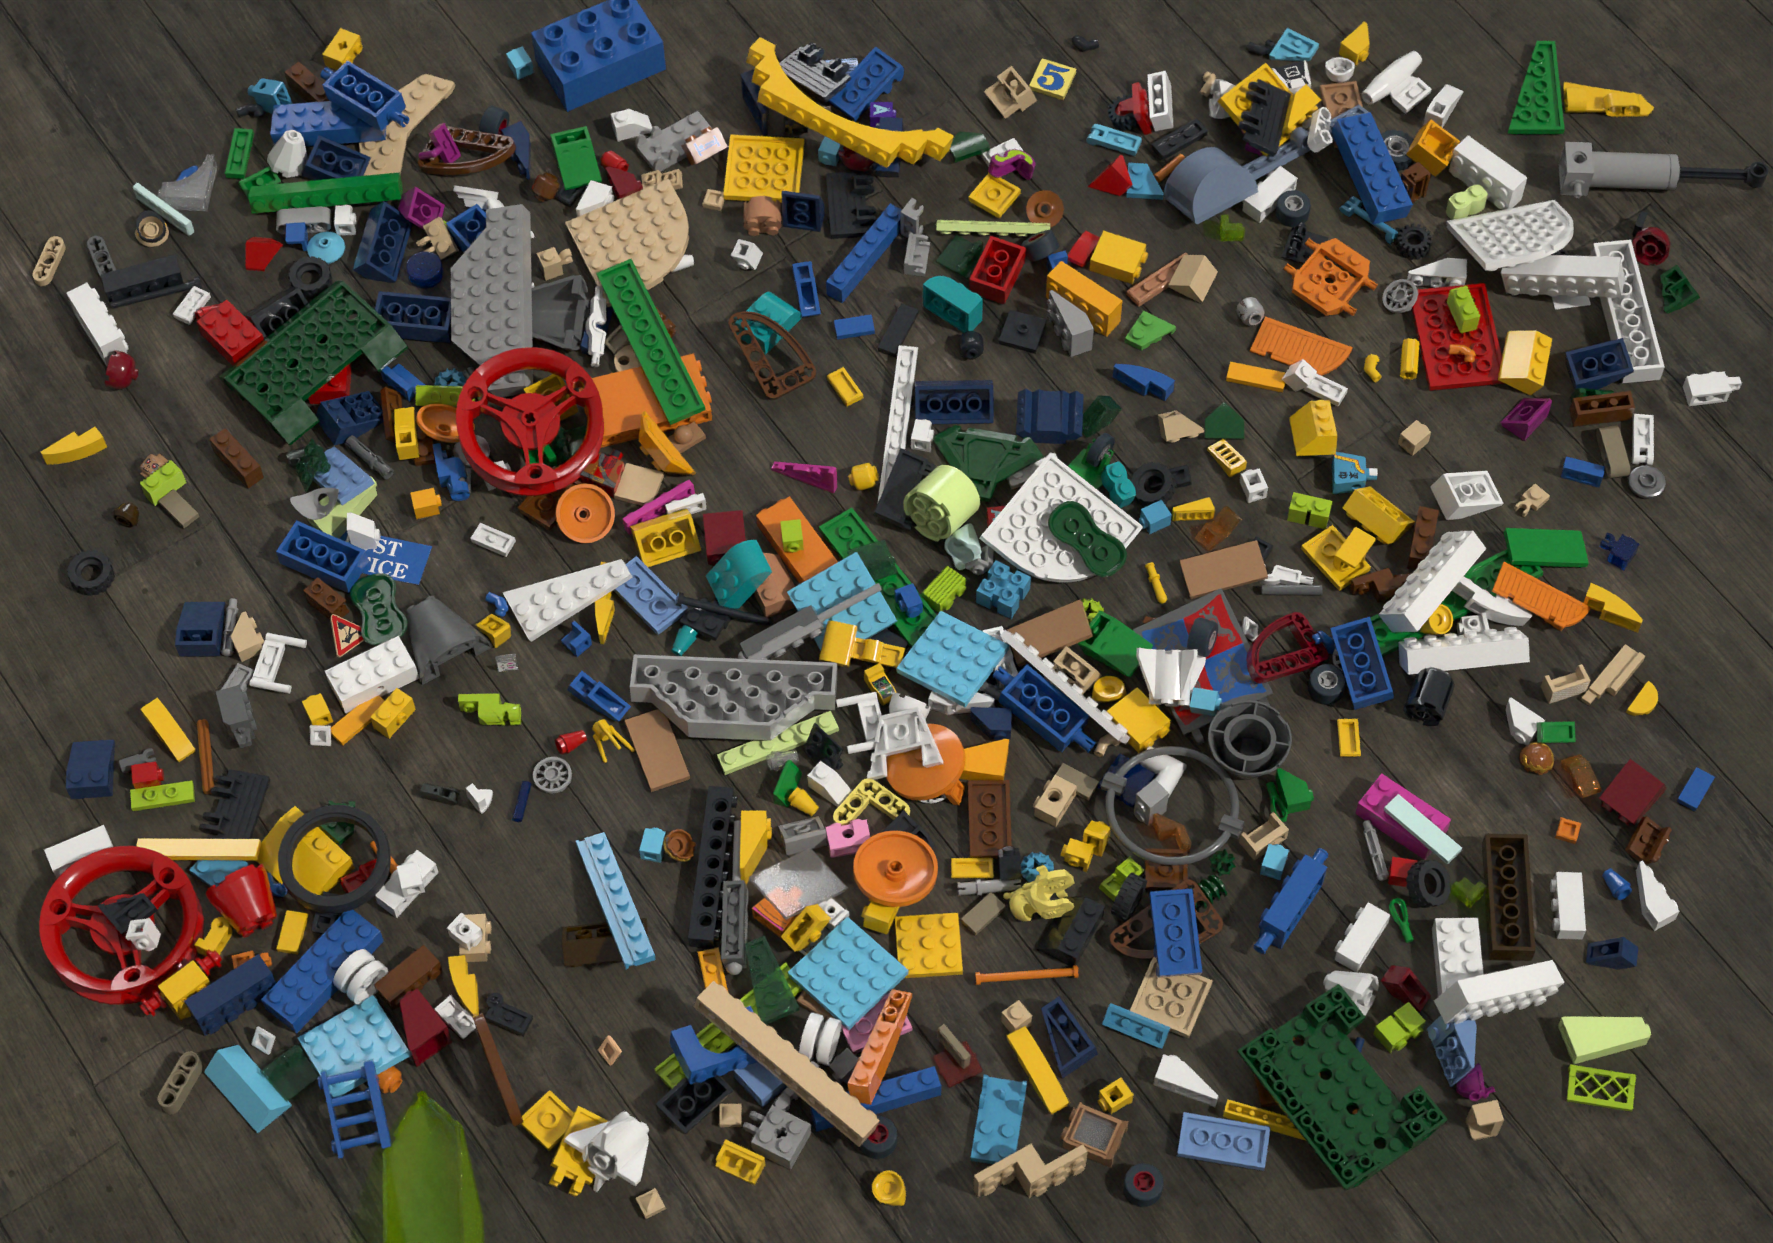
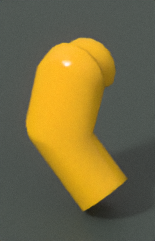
[1364,354,1382,382]

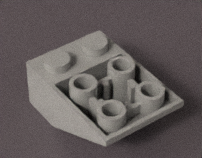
[1046,290,1094,357]

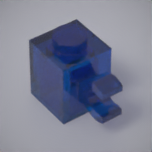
[1599,533,1640,571]

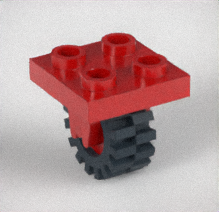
[1108,82,1153,135]

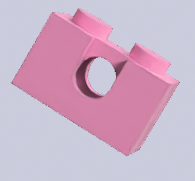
[826,819,870,858]

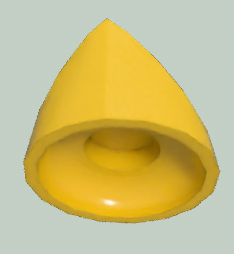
[1420,604,1453,635]
[1092,676,1127,702]
[872,1171,906,1206]

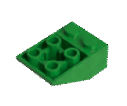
[550,126,602,190]
[1077,611,1153,677]

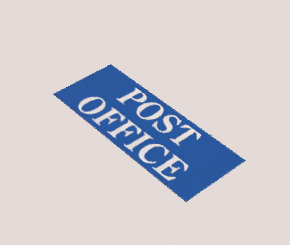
[339,530,432,585]

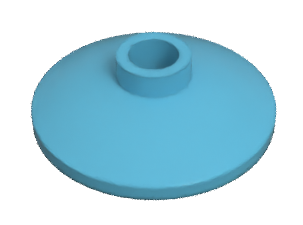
[307,232,345,264]

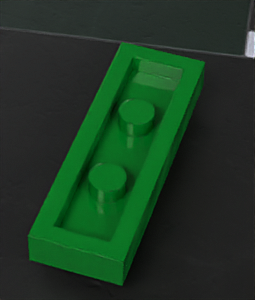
[225,128,254,179]

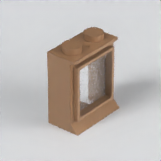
[1060,1102,1129,1168]

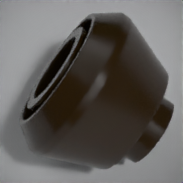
[113,502,139,528]

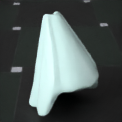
[944,523,982,570]

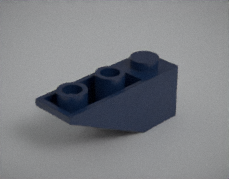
[501,121,531,180]

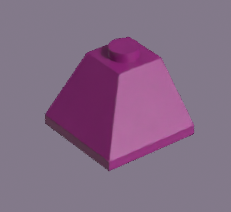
[398,187,445,230]

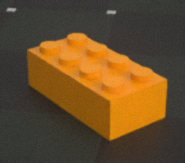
[1046,261,1122,337]

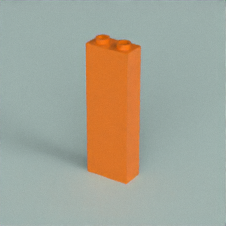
[756,497,838,584]

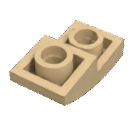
[642,169,683,190]

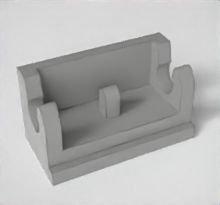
[900,198,923,238]
[904,232,930,276]

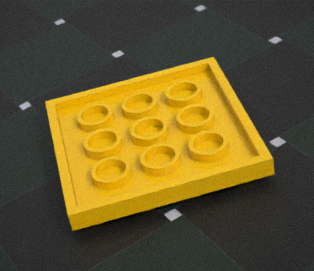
[1217,63,1312,157]
[723,135,804,203]

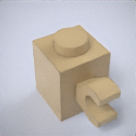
[537,247,573,280]

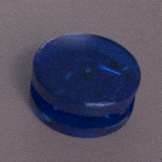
[406,251,443,288]

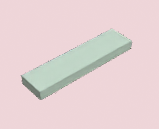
[133,183,194,236]
[1384,794,1462,864]

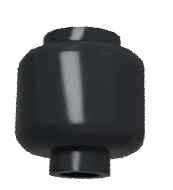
[959,331,984,359]

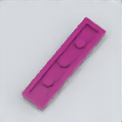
[623,480,695,535]

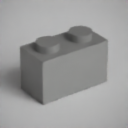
[1134,779,1169,826]

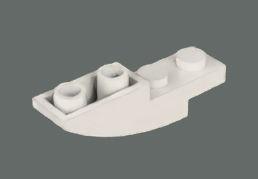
[1452,576,1532,626]

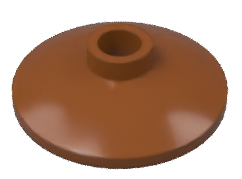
[1026,190,1064,227]

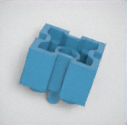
[976,560,1031,619]

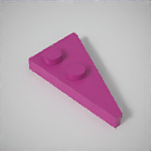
[771,462,837,493]

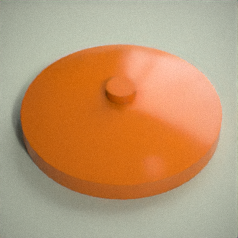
[886,724,966,801]
[853,831,938,907]

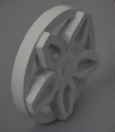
[1382,279,1418,313]

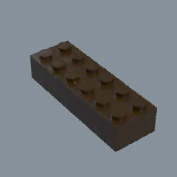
[1482,833,1536,961]

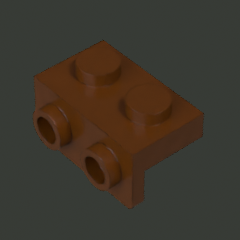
[1625,816,1672,865]

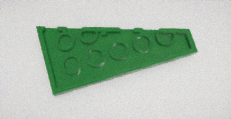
[1508,41,1565,134]

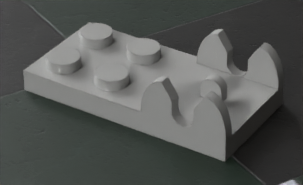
[635,111,712,171]

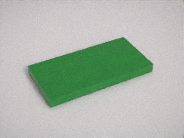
[1504,528,1589,567]

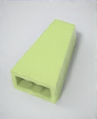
[307,476,377,539]
[1558,1017,1651,1064]

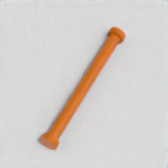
[975,965,1078,985]

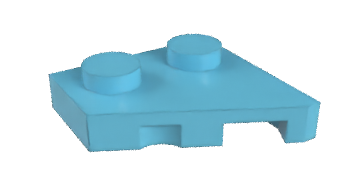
[1269,28,1319,61]

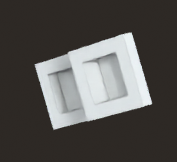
[434,995,476,1039]

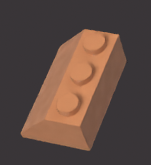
[754,553,795,617]

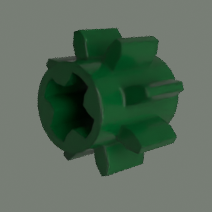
[1209,849,1236,876]

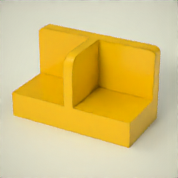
[1333,527,1375,569]

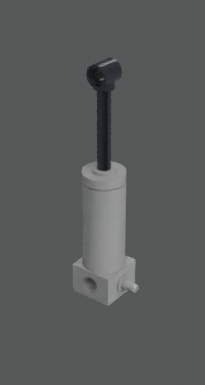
[1558,142,1768,198]

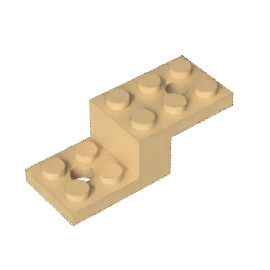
[974,1144,1087,1198]

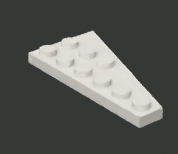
[503,559,633,642]

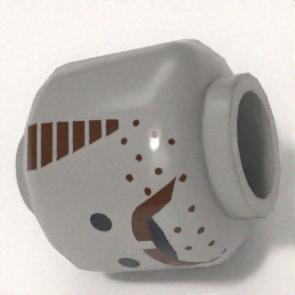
[1236,297,1265,326]

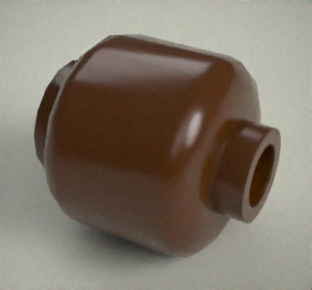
[532,172,560,202]

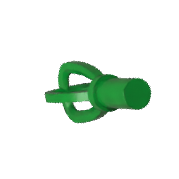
[1266,782,1288,823]
[1389,898,1414,943]

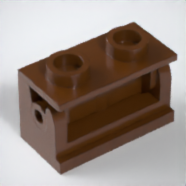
[1400,162,1431,202]
[303,577,350,621]

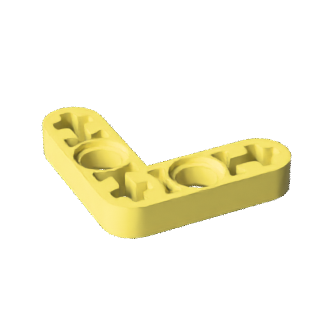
[833,779,910,826]

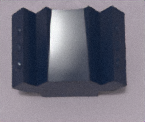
[1016,389,1084,444]

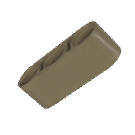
[1596,425,1630,478]
[158,1051,203,1115]

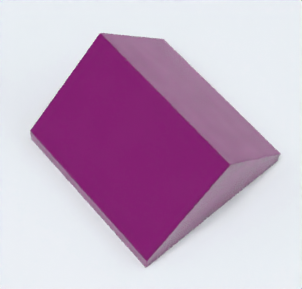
[1501,398,1552,441]

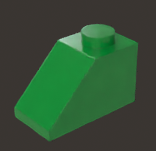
[1275,768,1314,814]

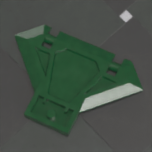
[933,425,1044,502]

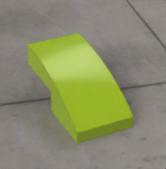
[1099,857,1145,901]

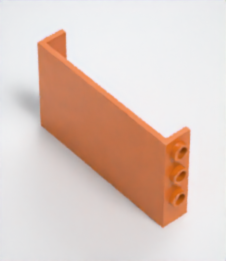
[579,354,712,448]

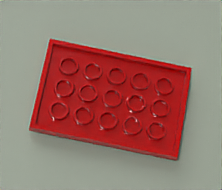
[1408,283,1504,391]

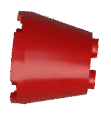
[206,864,277,938]

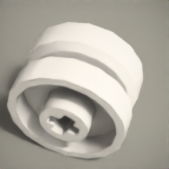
[333,949,388,1004]
[799,1012,842,1066]

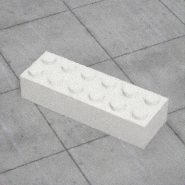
[1501,255,1625,298]
[1378,531,1486,632]
[1398,627,1530,675]
[1434,960,1564,1024]

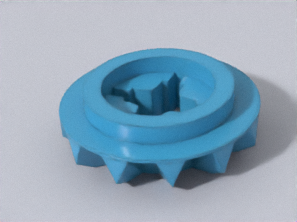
[435,369,466,386]
[1021,851,1054,882]

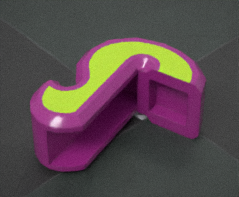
[988,149,1035,180]

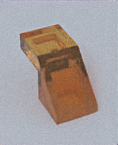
[1195,506,1241,551]
[1561,754,1602,798]
[1152,813,1191,853]

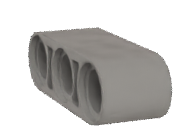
[276,207,331,234]

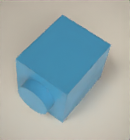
[1139,500,1171,534]

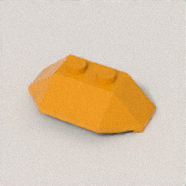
[639,411,696,475]

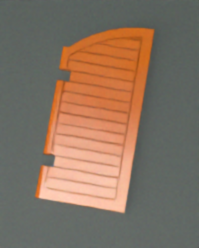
[1250,317,1353,376]
[1492,562,1591,629]

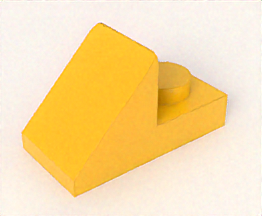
[476,614,511,648]

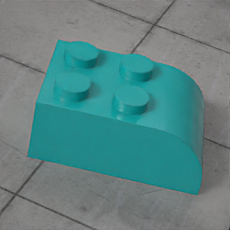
[923,276,983,333]
[735,292,802,355]
[706,540,772,609]

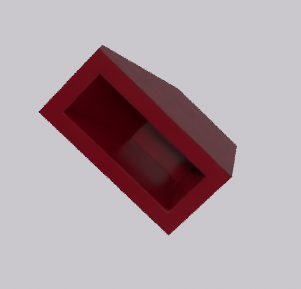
[606,166,643,200]
[1381,965,1431,1012]

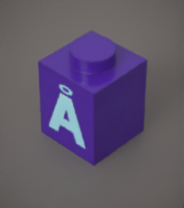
[870,102,896,128]

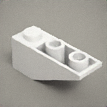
[1423,84,1463,128]
[1407,258,1467,288]
[928,691,995,715]
[1636,861,1679,931]

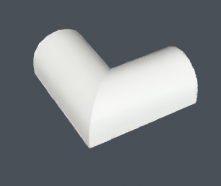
[1140,746,1187,798]

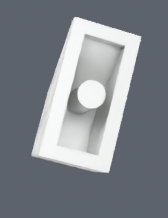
[611,109,652,141]
[576,180,614,217]
[347,513,380,549]
[1505,698,1545,746]
[808,761,852,807]

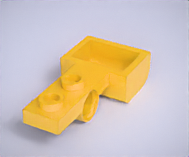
[819,621,905,668]

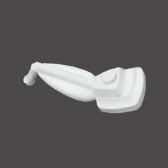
[453,185,534,238]

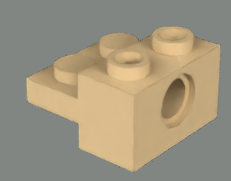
[984,66,1037,119]
[1044,646,1102,701]

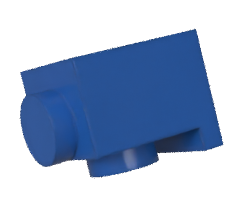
[895,583,923,618]

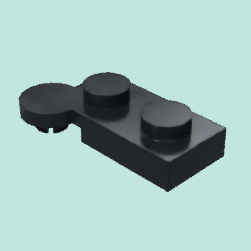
[485,992,533,1037]

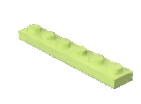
[937,220,1050,236]
[717,711,839,775]

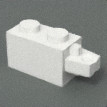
[1683,372,1742,406]

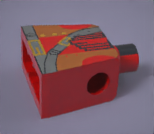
[581,449,625,498]

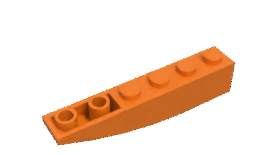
[848,989,912,1105]

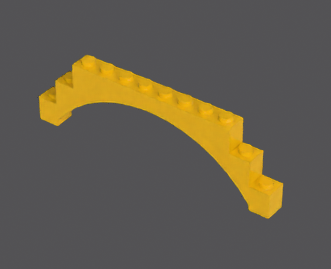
[746,37,954,168]

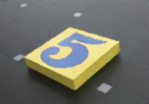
[1029,59,1076,100]

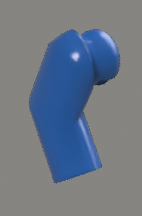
[175,166,202,188]
[485,592,509,617]
[1312,631,1335,654]
[267,873,288,897]

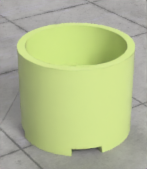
[903,465,980,541]

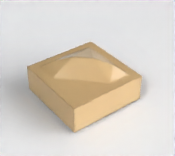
[719,1104,742,1127]
[636,1188,665,1219]

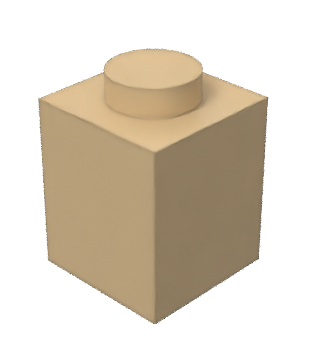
[1398,420,1431,456]
[1001,1000,1032,1033]

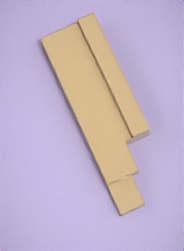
[1581,644,1645,705]

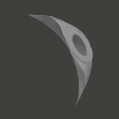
[290,488,339,520]

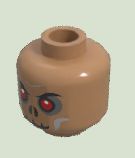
[140,454,168,479]

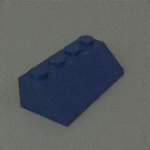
[353,202,413,283]
[915,380,994,424]

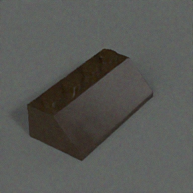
[562,918,649,967]

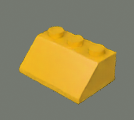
[1498,331,1552,396]
[1289,400,1337,456]
[1343,487,1415,544]
[630,508,701,567]

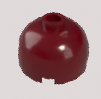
[838,146,874,172]
[1632,227,1670,266]
[105,350,139,389]

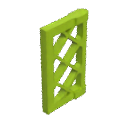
[1567,1064,1636,1112]

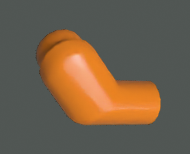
[1449,344,1476,362]

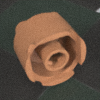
[743,196,781,236]

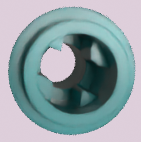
[671,625,697,656]

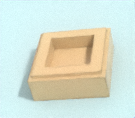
[703,189,725,211]

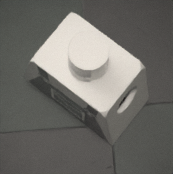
[1272,60,1311,95]

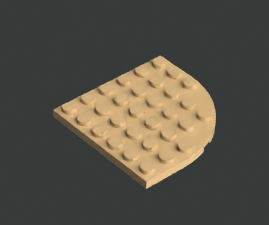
[565,179,689,307]

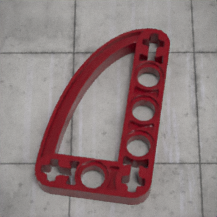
[1247,612,1329,684]

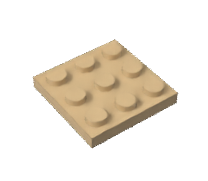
[1130,957,1213,1039]

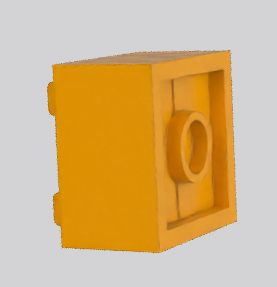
[1406,119,1460,177]

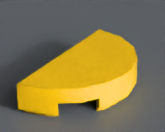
[1626,681,1658,716]

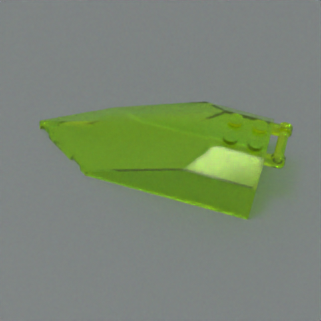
[383,1091,484,1243]

